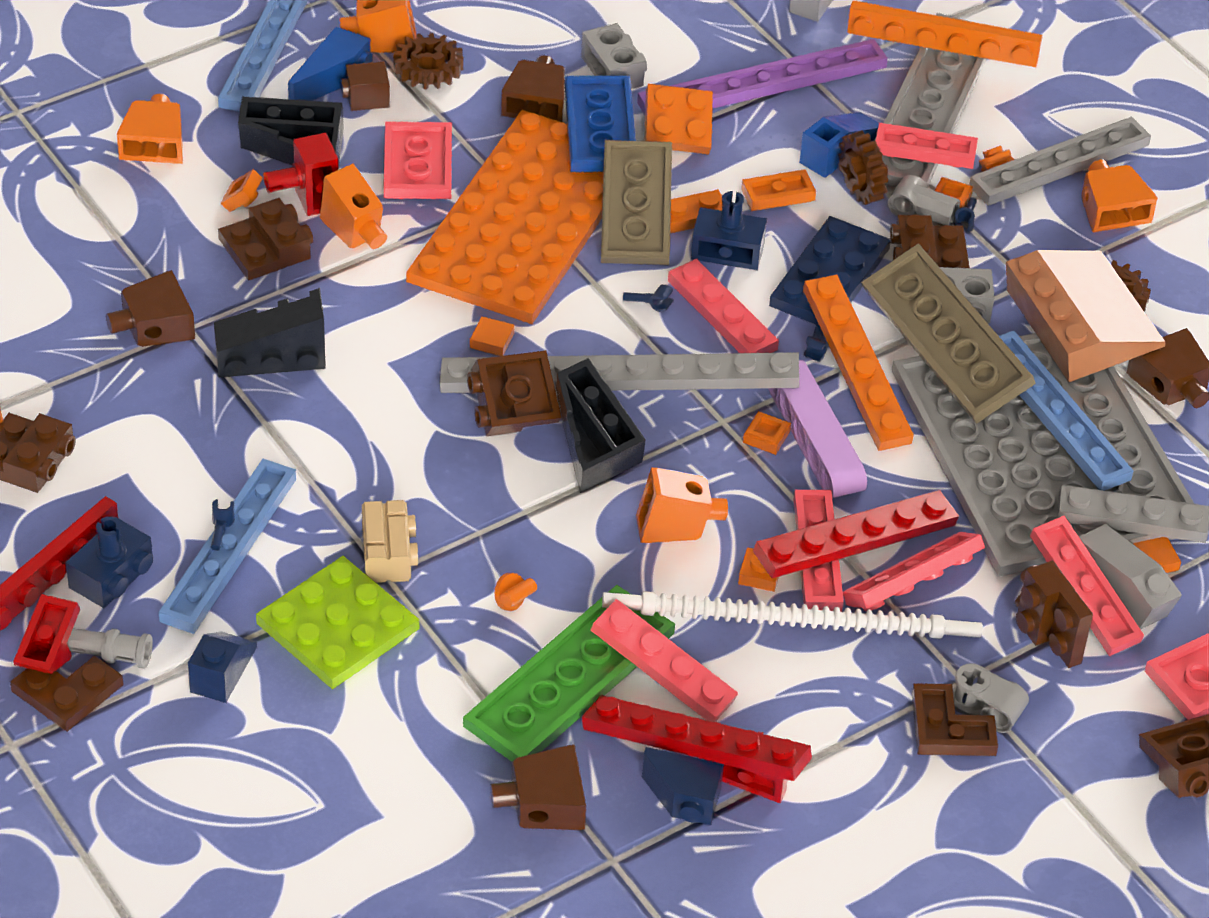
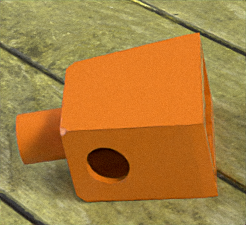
[340,0,417,53]
[117,94,183,164]
[1082,160,1158,232]
[320,164,387,249]
[636,467,728,543]

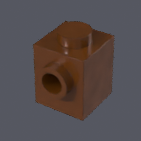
[341,61,390,111]

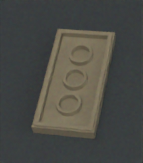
[601,140,672,265]

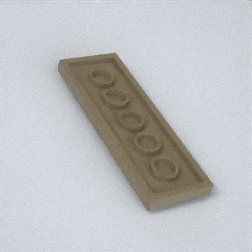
[861,243,1036,424]

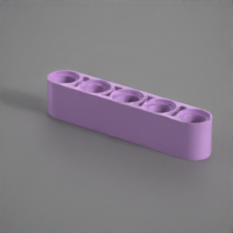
[768,360,867,498]

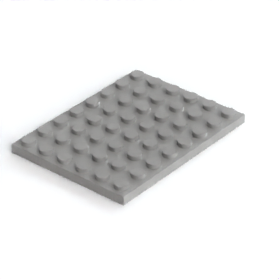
[892,333,1194,577]

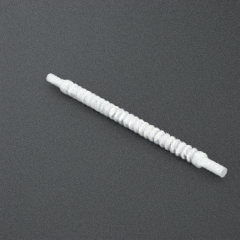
[602,591,983,639]

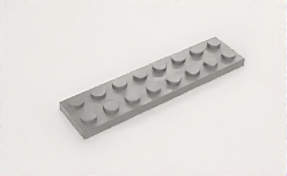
[875,13,987,187]

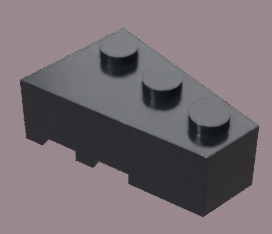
[238,96,344,168]
[214,288,326,378]
[556,358,646,493]

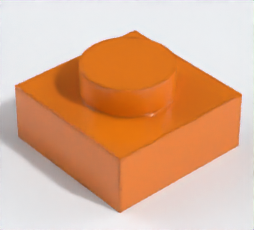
[220,169,263,212]
[738,547,779,592]

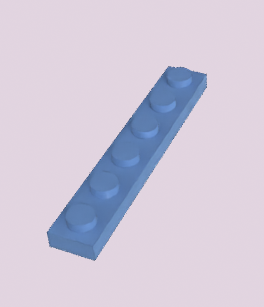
[218,0,308,112]
[999,331,1133,491]
[159,458,297,634]

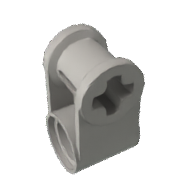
[953,664,1029,733]

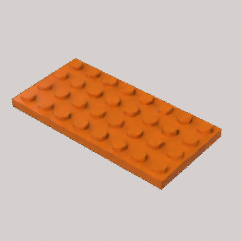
[406,110,604,324]

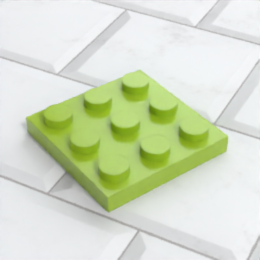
[256,556,419,690]

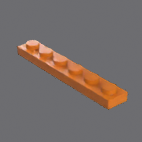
[847,0,1043,68]
[803,274,914,451]

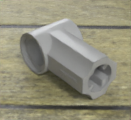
[888,175,961,226]

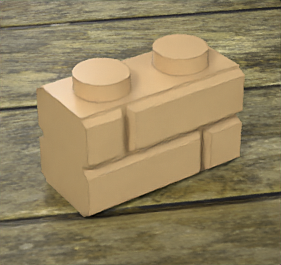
[362,500,418,583]

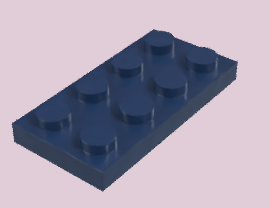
[769,216,891,325]

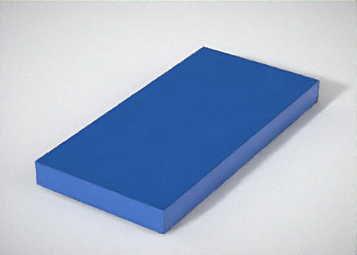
[565,76,636,172]

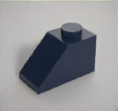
[188,631,257,703]
[642,747,724,825]

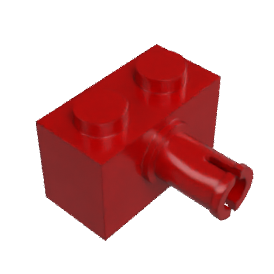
[263,133,339,216]

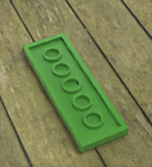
[463,585,675,762]

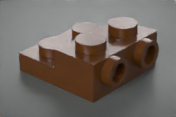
[218,197,313,281]
[890,215,970,268]
[467,350,562,437]
[0,412,76,493]
[1015,560,1093,668]
[1139,714,1209,798]

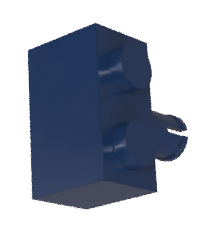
[691,191,767,271]
[66,517,153,608]

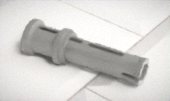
[67,628,153,669]

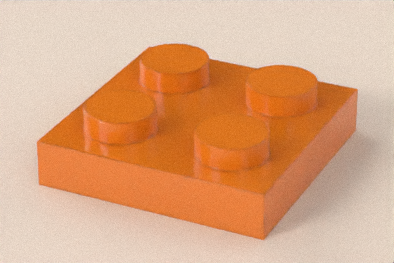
[644,84,713,154]

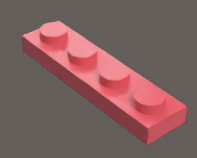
[668,259,779,353]
[793,490,844,612]
[1030,515,1144,656]
[843,532,985,611]
[590,599,738,722]

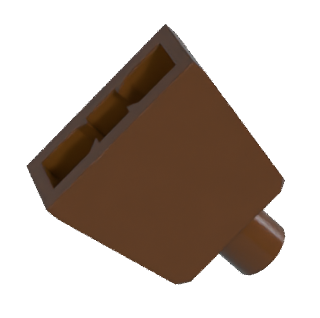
[501,55,565,122]
[106,270,195,347]
[1126,328,1209,408]
[490,744,586,830]

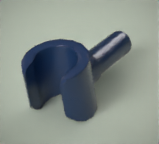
[954,198,977,232]
[623,284,674,312]
[804,323,828,362]
[211,499,235,551]

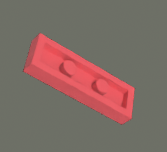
[876,123,978,169]

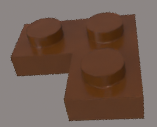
[10,655,123,732]
[912,683,998,756]

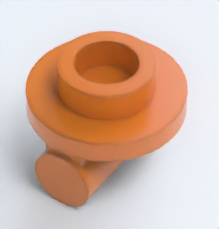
[979,145,1015,172]
[494,573,537,611]

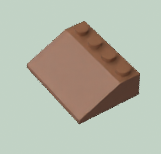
[1006,250,1165,382]

